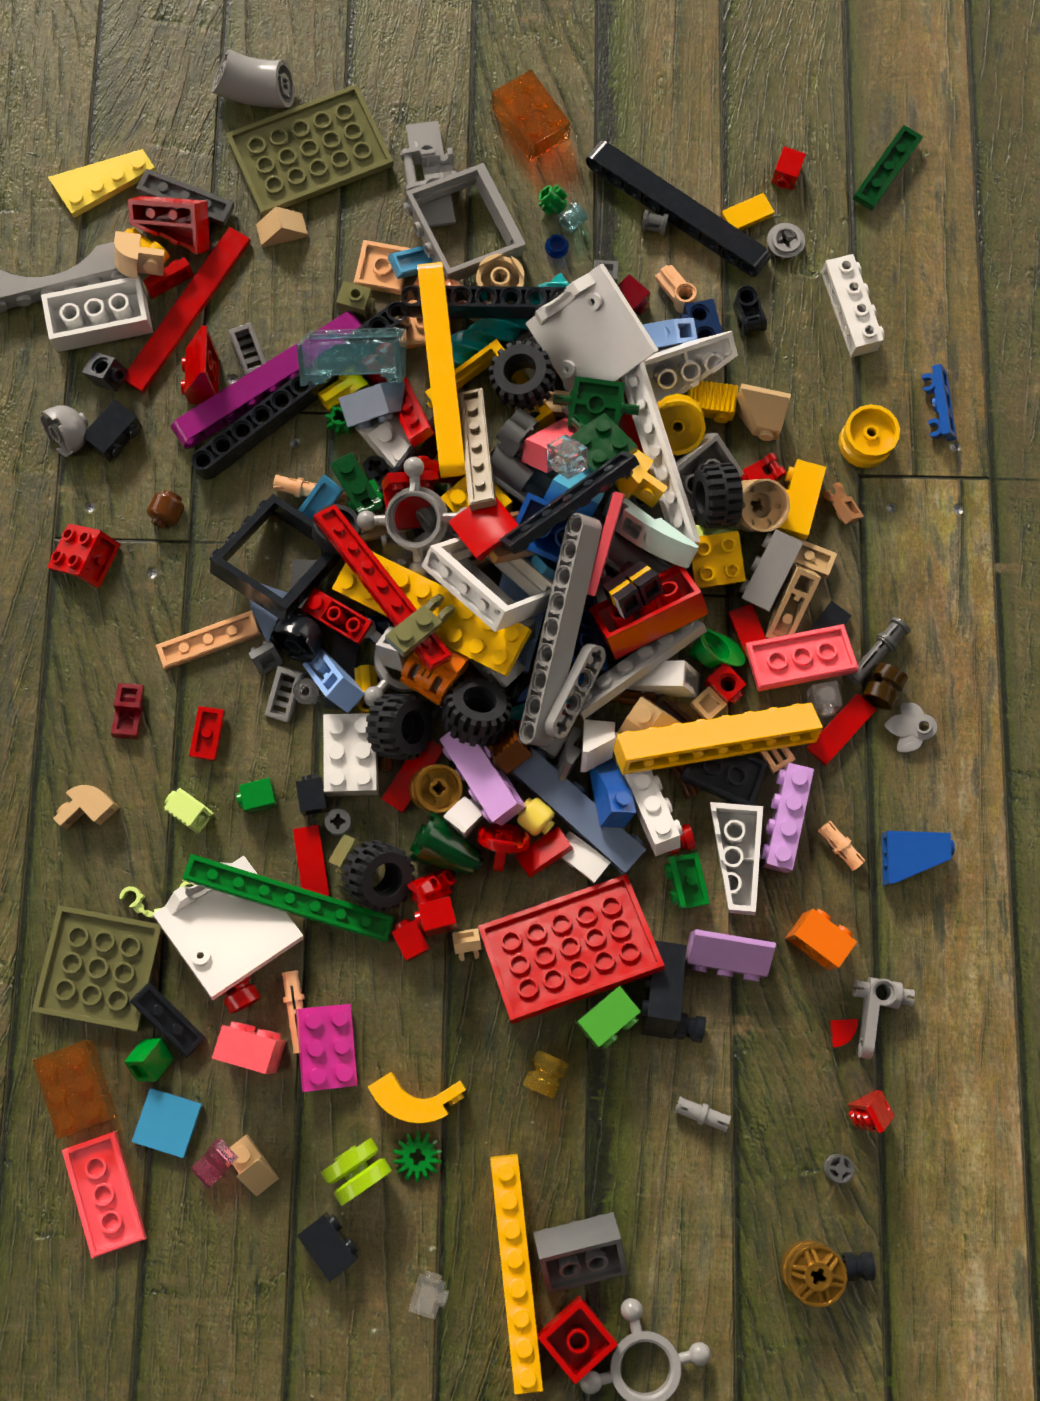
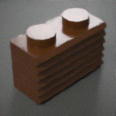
[489,719,533,774]

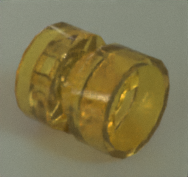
[522,1050,569,1099]

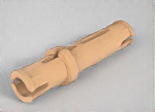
[273,475,349,506]
[281,970,305,1054]

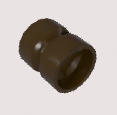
[862,663,908,710]

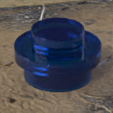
[545,234,569,259]

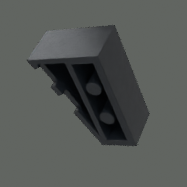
[641,940,687,1039]

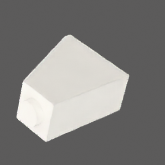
[627,660,700,698]

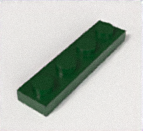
[853,125,923,211]

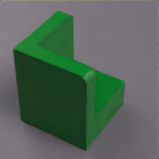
[124,1038,173,1082]

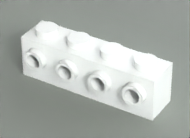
[821,254,885,357]
[616,759,683,857]

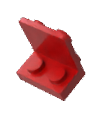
[381,469,439,530]
[47,524,121,589]

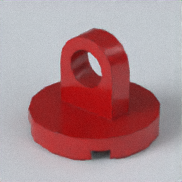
[477,823,530,872]

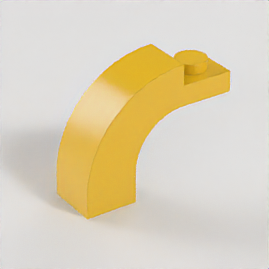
[368,1072,466,1123]

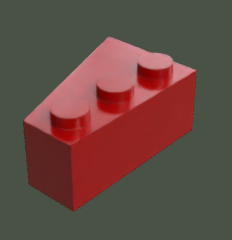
[128,196,210,254]

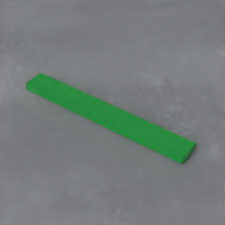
[182,854,395,943]

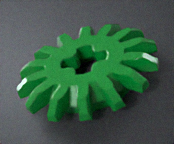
[393,1131,442,1182]

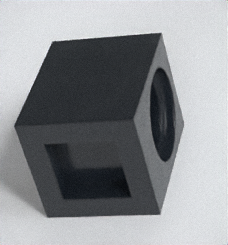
[82,352,129,392]
[296,774,329,816]

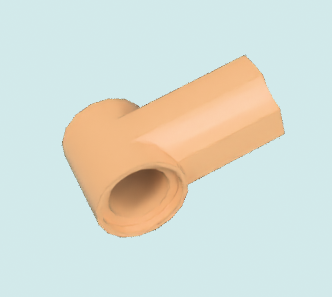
[655,265,697,314]

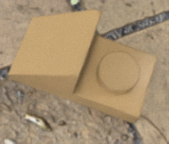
[224,1134,279,1197]

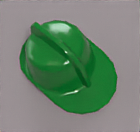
[689,628,745,668]

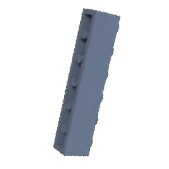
[510,747,646,875]

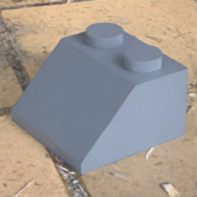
[338,381,405,430]

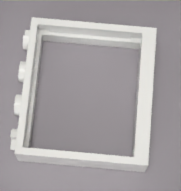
[421,537,553,632]

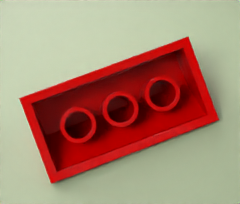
[589,565,709,660]

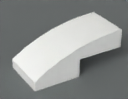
[561,831,611,883]

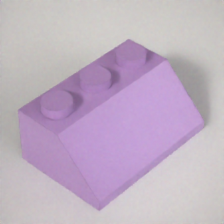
[685,929,776,982]

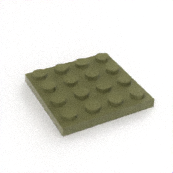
[32,905,163,1032]

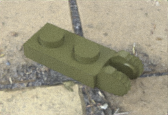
[385,594,456,657]

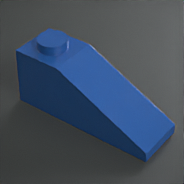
[589,758,636,828]

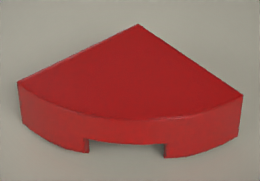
[829,1019,858,1048]

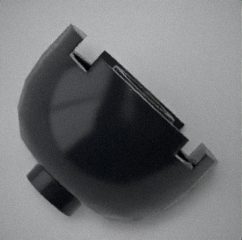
[270,614,323,663]

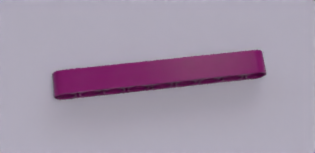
[170,311,362,449]

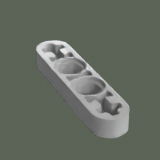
[544,644,606,739]

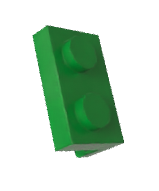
[664,852,710,911]

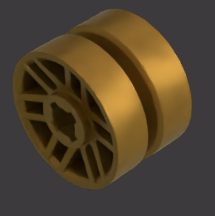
[409,764,463,812]

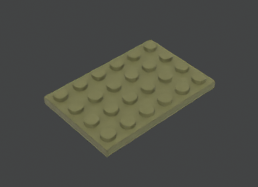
[226,84,394,217]

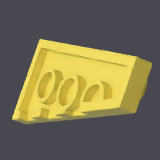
[48,149,156,218]

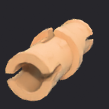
[818,820,866,871]

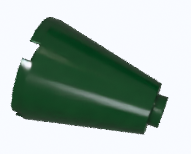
[408,812,483,875]

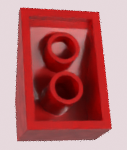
[181,326,220,404]

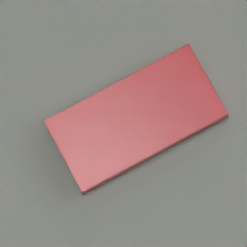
[587,491,625,596]
[745,624,859,692]
[62,1131,147,1258]

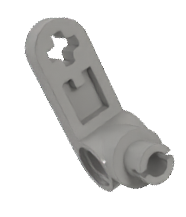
[852,977,915,1059]

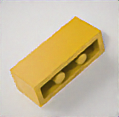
[777,459,826,541]

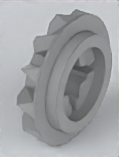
[767,223,805,260]

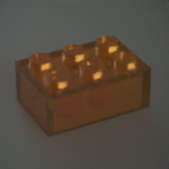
[492,70,571,161]
[32,1040,118,1139]

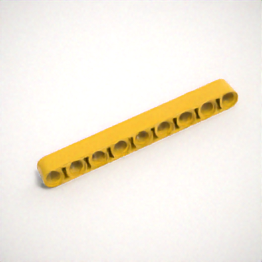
[417,262,466,478]

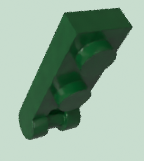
[330,452,386,514]

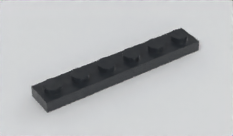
[499,451,639,554]

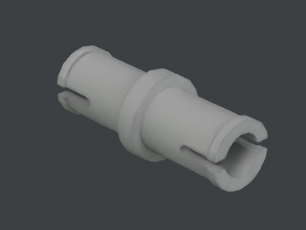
[674,1096,731,1133]

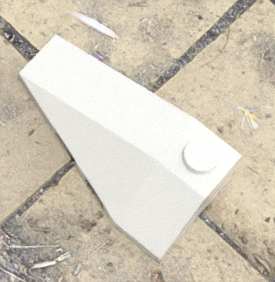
[644,331,738,402]

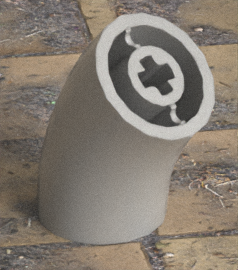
[212,49,295,108]

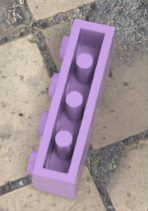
[439,732,526,826]
[760,763,814,873]

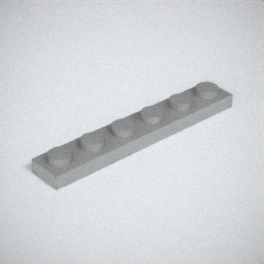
[567,619,707,719]

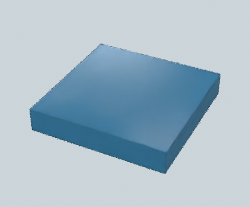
[132,1088,203,1158]

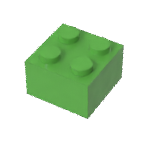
[575,986,641,1048]

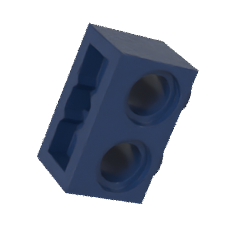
[680,299,723,339]

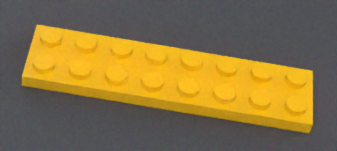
[332,552,532,677]

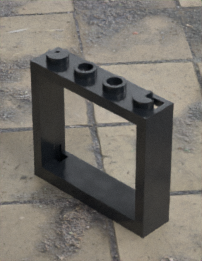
[209,494,342,620]

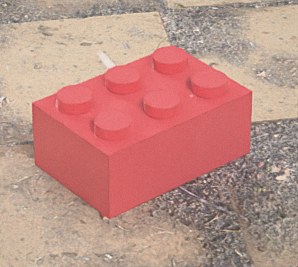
[212,1021,287,1074]

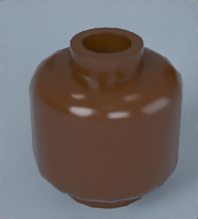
[147,490,184,529]

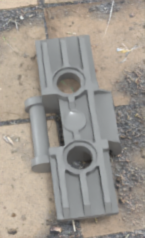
[400,121,457,227]

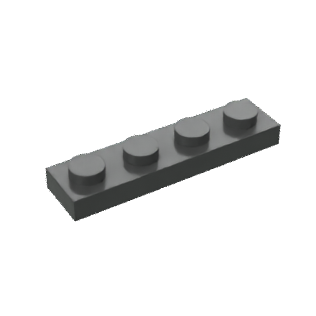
[136,168,235,227]

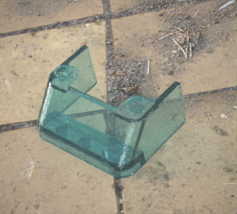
[297,328,406,386]

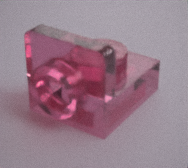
[191,1138,238,1188]

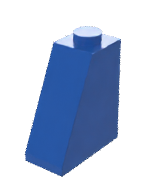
[882,831,955,886]

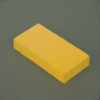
[721,193,774,231]

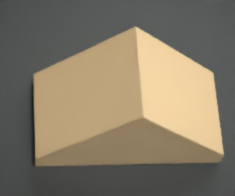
[256,207,308,248]

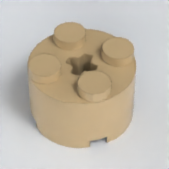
[476,254,525,304]

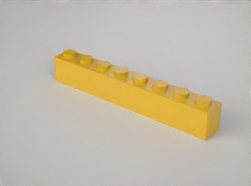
[613,703,823,775]
[490,1154,543,1394]

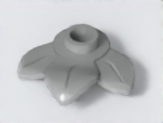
[884,702,937,753]

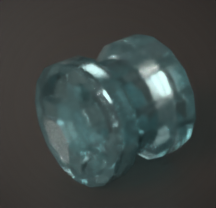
[557,201,588,233]

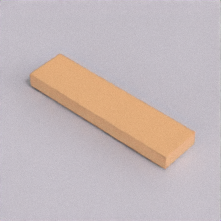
[156,610,261,670]

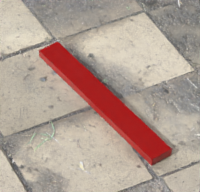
[123,227,251,394]
[313,505,453,672]

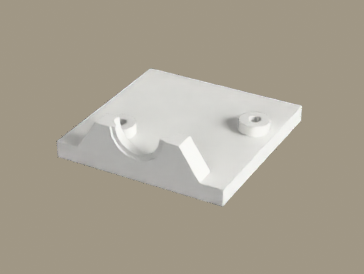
[526,264,659,392]
[153,856,304,1001]

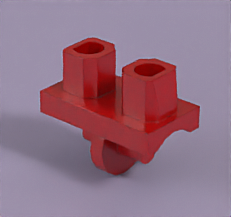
[407,870,456,905]

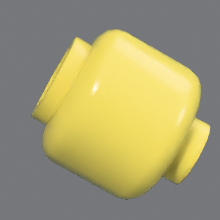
[517,797,555,836]

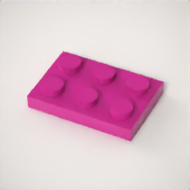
[296,1004,357,1092]

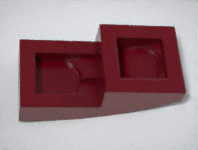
[110,683,145,740]

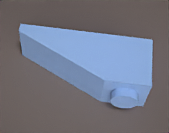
[302,648,365,713]

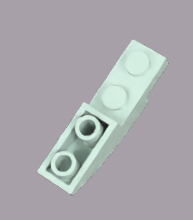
[602,491,699,568]

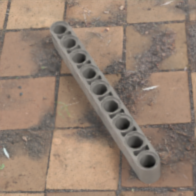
[519,513,602,747]

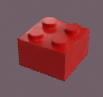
[537,1295,618,1384]

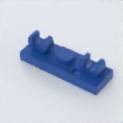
[922,363,957,442]

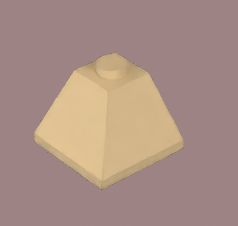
[735,384,791,441]
[617,696,683,734]

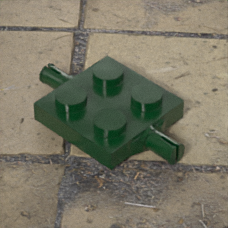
[553,376,640,429]
[565,413,638,479]

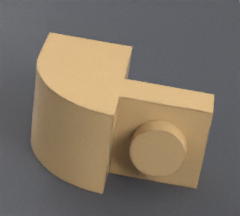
[114,231,164,279]
[53,785,120,829]

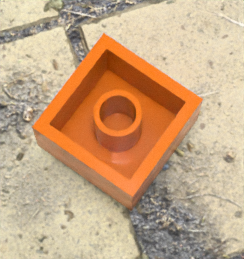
[785,909,857,970]

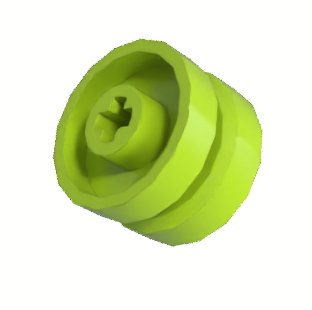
[320,1137,392,1206]

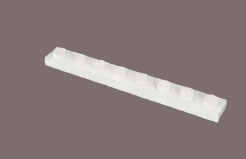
[620,362,701,544]

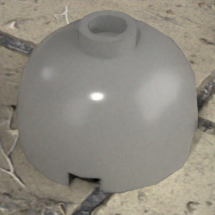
[40,405,88,457]

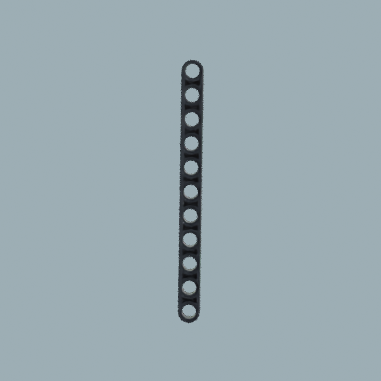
[191,301,411,480]

